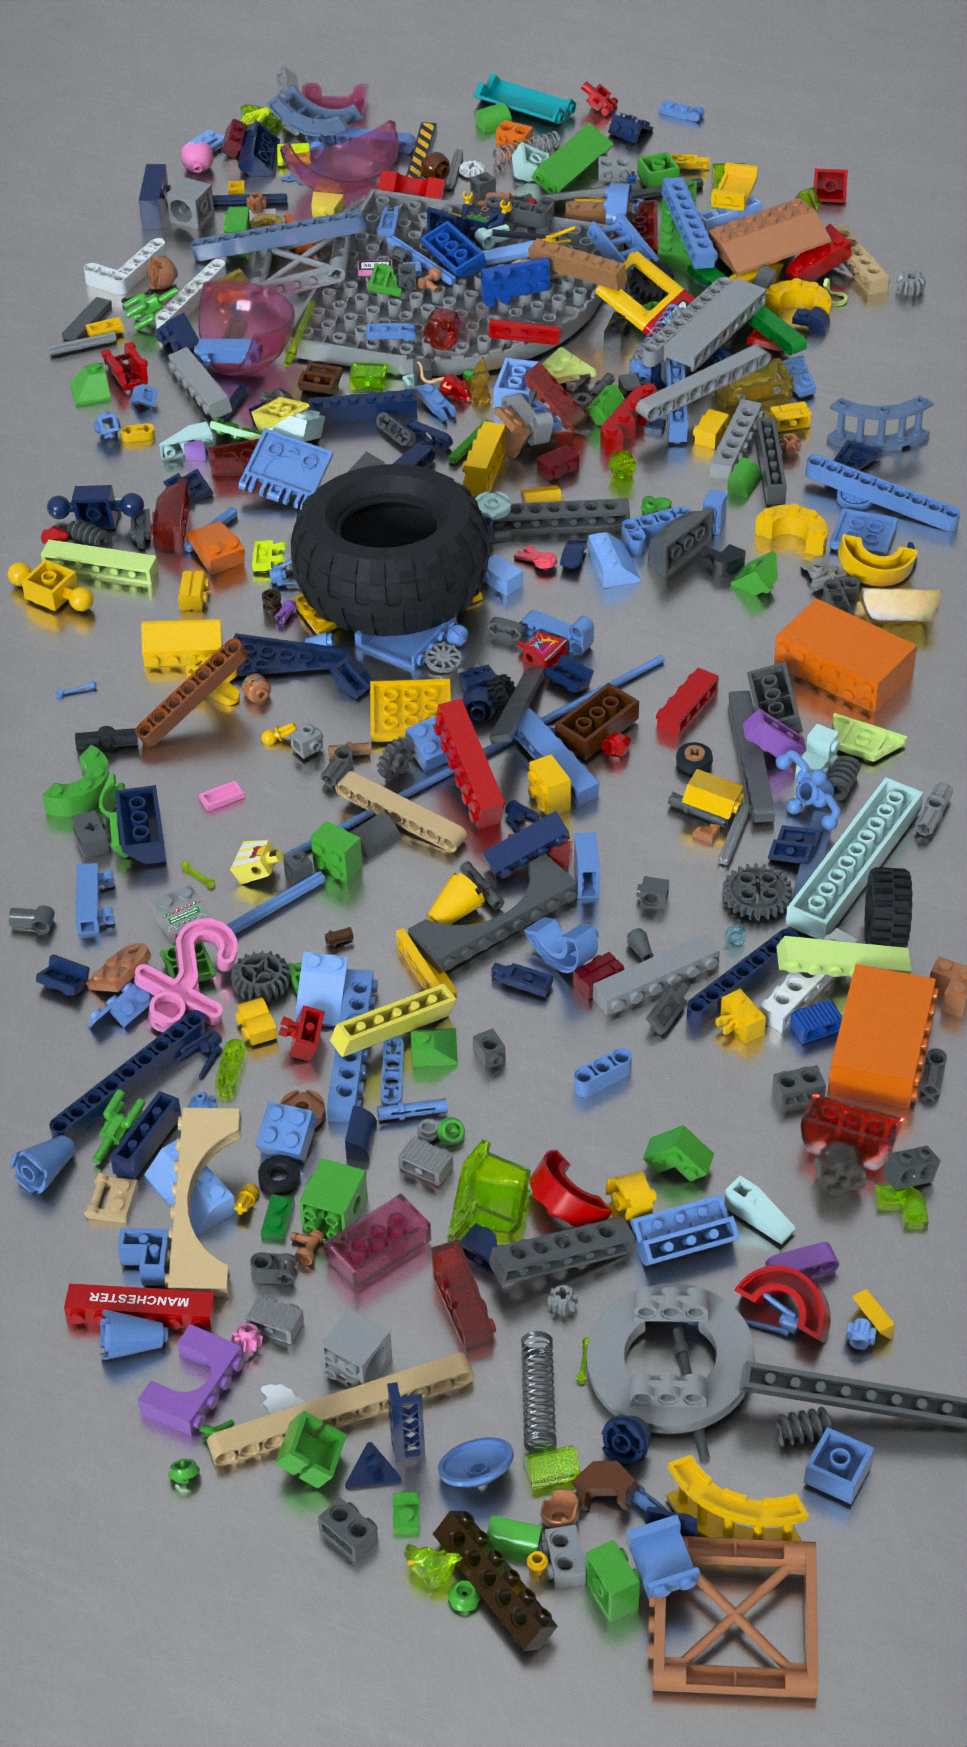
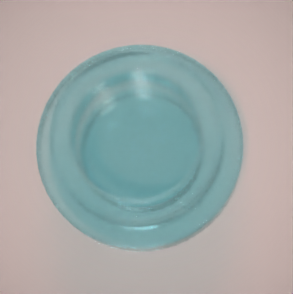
[725,925,747,946]

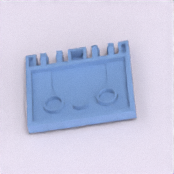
[238,428,333,510]

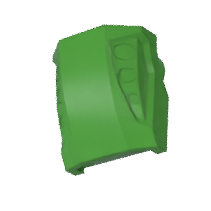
[160,942,216,982]

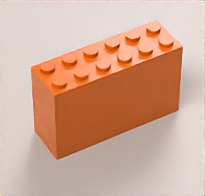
[774,598,917,714]
[828,964,939,1109]

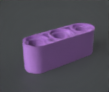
[765,1242,840,1279]

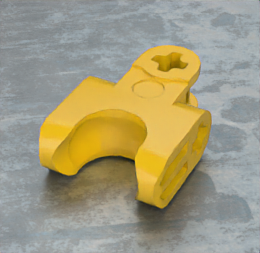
[185,655,240,706]

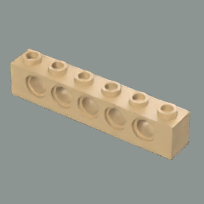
[834,224,890,296]

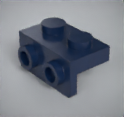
[544,654,594,692]
[36,954,90,996]

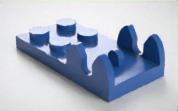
[481,257,550,308]

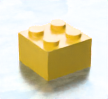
[527,754,571,815]

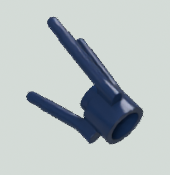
[505,800,540,833]
[177,1029,222,1078]

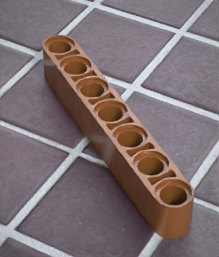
[135,638,248,747]

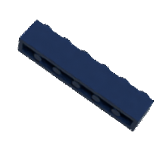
[308,389,417,426]

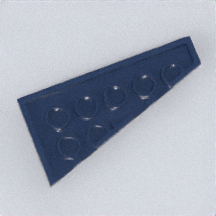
[233,633,349,676]

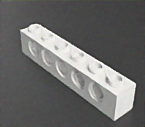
[759,928,858,1033]

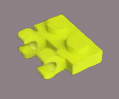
[252,540,286,571]

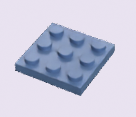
[829,508,898,556]

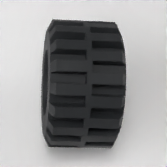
[629,259,674,305]

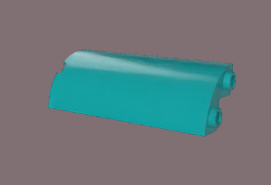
[473,73,576,124]

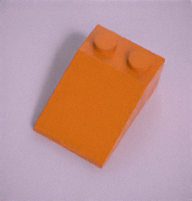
[185,521,245,575]

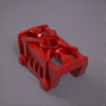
[101,342,148,391]

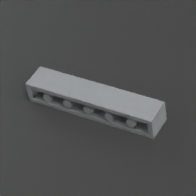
[168,347,232,420]
[593,934,720,1016]

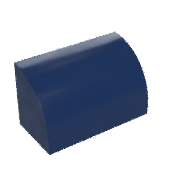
[345,1106,377,1162]

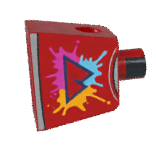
[518,632,567,669]

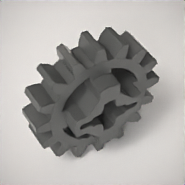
[377,737,415,781]

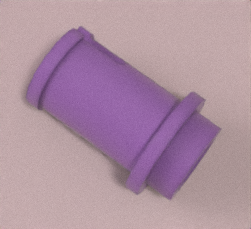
[275,600,297,624]

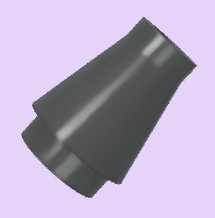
[627,928,654,961]

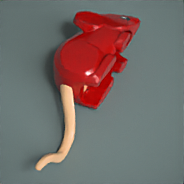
[417,361,472,402]

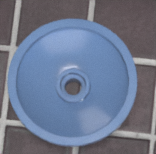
[438,1437,514,1488]

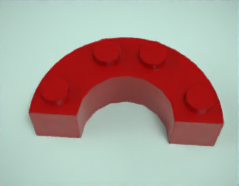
[378,170,445,199]
[529,1150,613,1227]
[734,1265,831,1343]

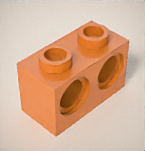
[496,120,533,148]

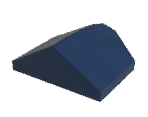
[330,655,373,699]

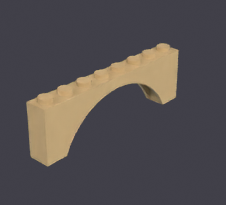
[165,1108,242,1297]

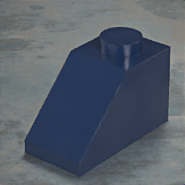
[459,1223,498,1277]

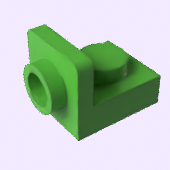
[393,1491,420,1534]

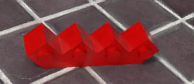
[600,383,658,455]

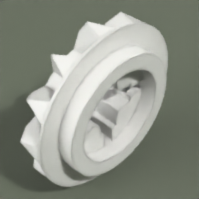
[459,160,485,178]

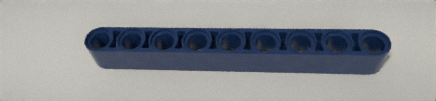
[49,1011,206,1141]

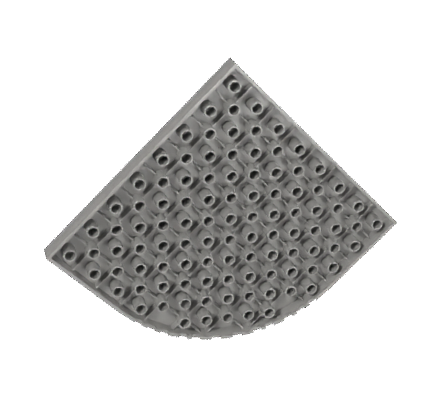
[284,189,627,376]

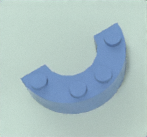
[603,182,632,225]
[524,917,599,973]

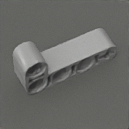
[501,394,553,446]

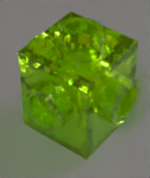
[608,450,636,479]

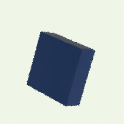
[644,418,666,435]

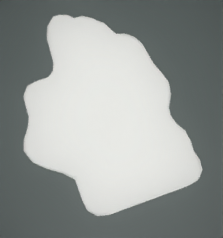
[261,1384,306,1414]

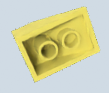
[251,397,310,432]

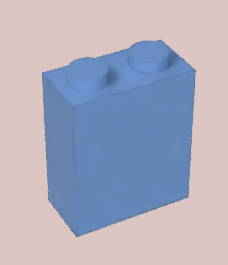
[574,832,600,900]

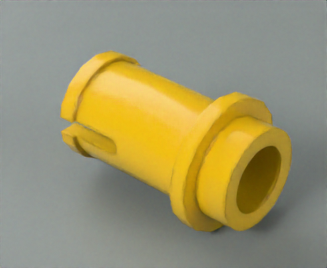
[527,1551,548,1582]

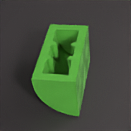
[475,102,512,133]
[727,457,762,498]
[487,1515,542,1563]

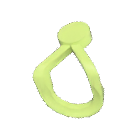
[823,278,848,306]

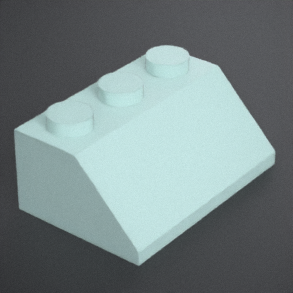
[269,410,325,442]

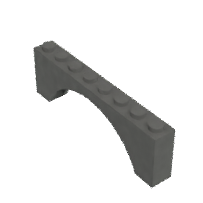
[408,854,578,974]

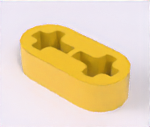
[120,423,155,442]

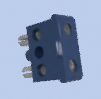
[457,662,499,692]

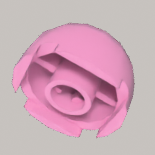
[181,142,213,173]

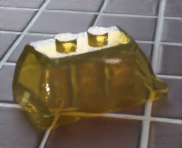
[857,588,942,627]

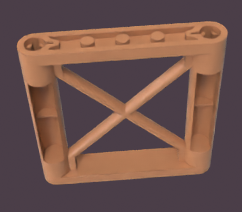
[648,1536,818,1699]

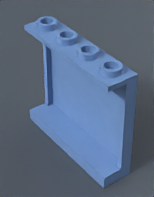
[355,614,458,670]

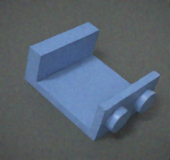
[626,1514,700,1599]

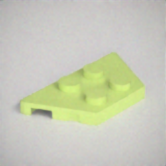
[540,347,597,384]
[833,713,907,762]

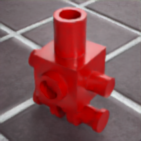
[581,81,618,116]

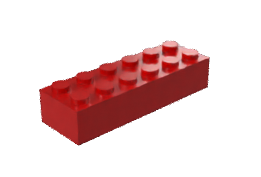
[433,698,505,829]

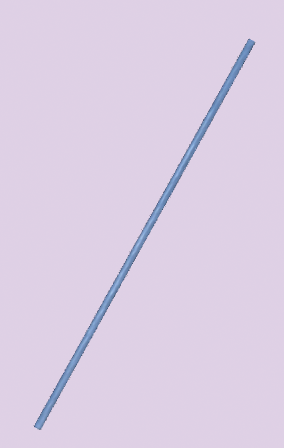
[283,655,665,857]

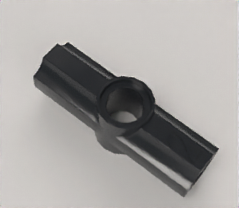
[75,726,138,753]

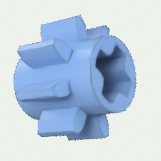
[845,1318,877,1350]

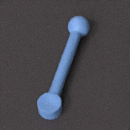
[56,681,97,698]

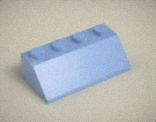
[144,1140,236,1237]

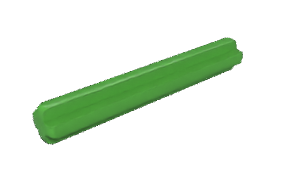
[448,419,492,464]

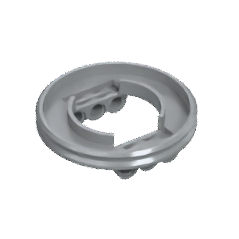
[587,1283,755,1434]

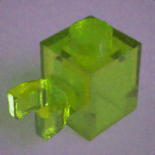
[795,187,822,213]

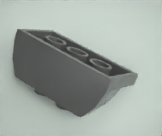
[648,507,713,577]
[747,662,803,733]

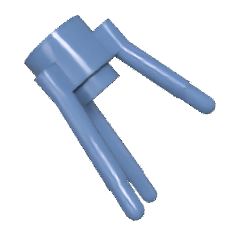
[269,560,298,587]
[744,1293,799,1337]

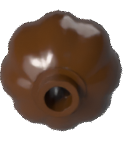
[421,152,450,179]

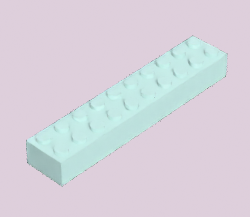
[786,777,923,940]

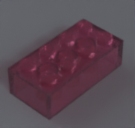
[324,1194,431,1290]

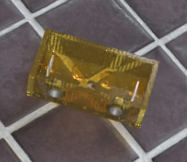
[714,358,794,410]

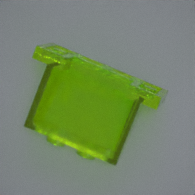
[447,1139,531,1241]

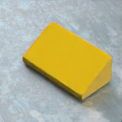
[852,1289,895,1340]

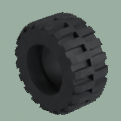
[864,867,913,948]

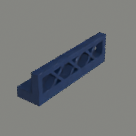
[387,1382,425,1462]

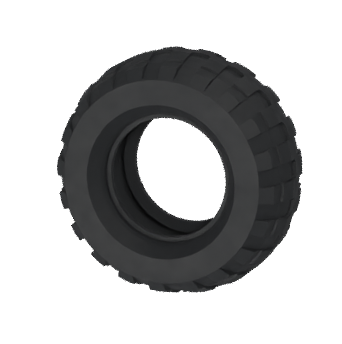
[291,464,490,636]

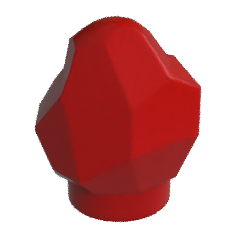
[41,526,69,544]
[602,732,631,757]

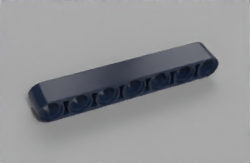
[686,928,798,1027]

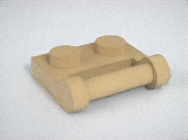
[84,1173,138,1223]

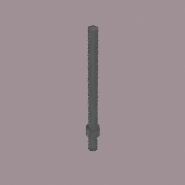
[673,1327,710,1461]

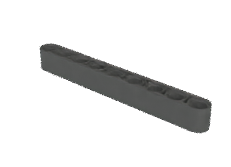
[729,690,775,823]

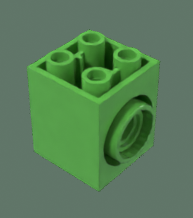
[299,1158,368,1243]

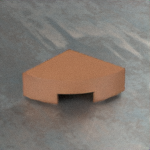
[693,824,721,844]

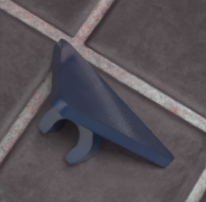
[345,1442,402,1489]

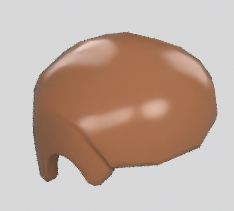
[540,1489,580,1528]

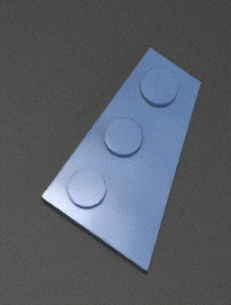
[772,355,816,398]

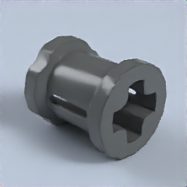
[389,245,412,264]

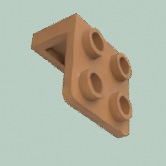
[494,407,532,459]

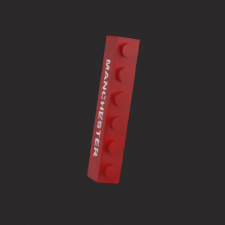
[64,1283,216,1330]

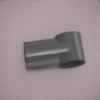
[321,746,354,787]
[9,905,55,934]
[920,1048,947,1097]

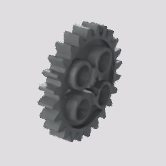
[722,863,793,921]

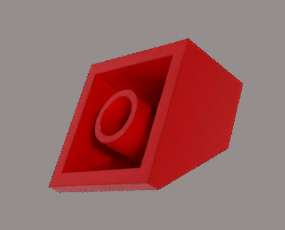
[813,168,848,203]

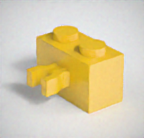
[716,989,766,1044]

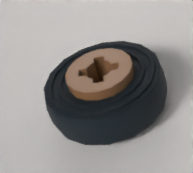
[676,742,713,774]

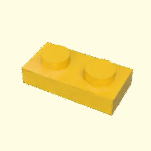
[86,317,124,337]

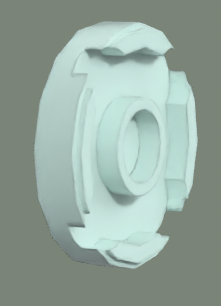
[475,491,511,520]

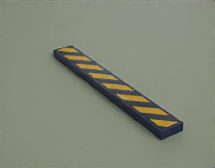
[406,122,437,179]

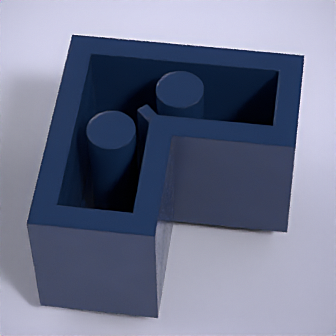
[155,313,199,352]

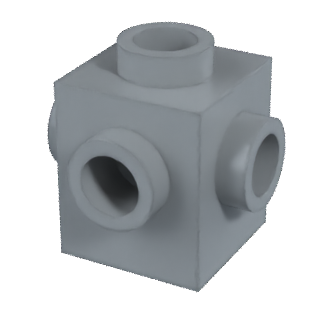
[290,723,323,759]

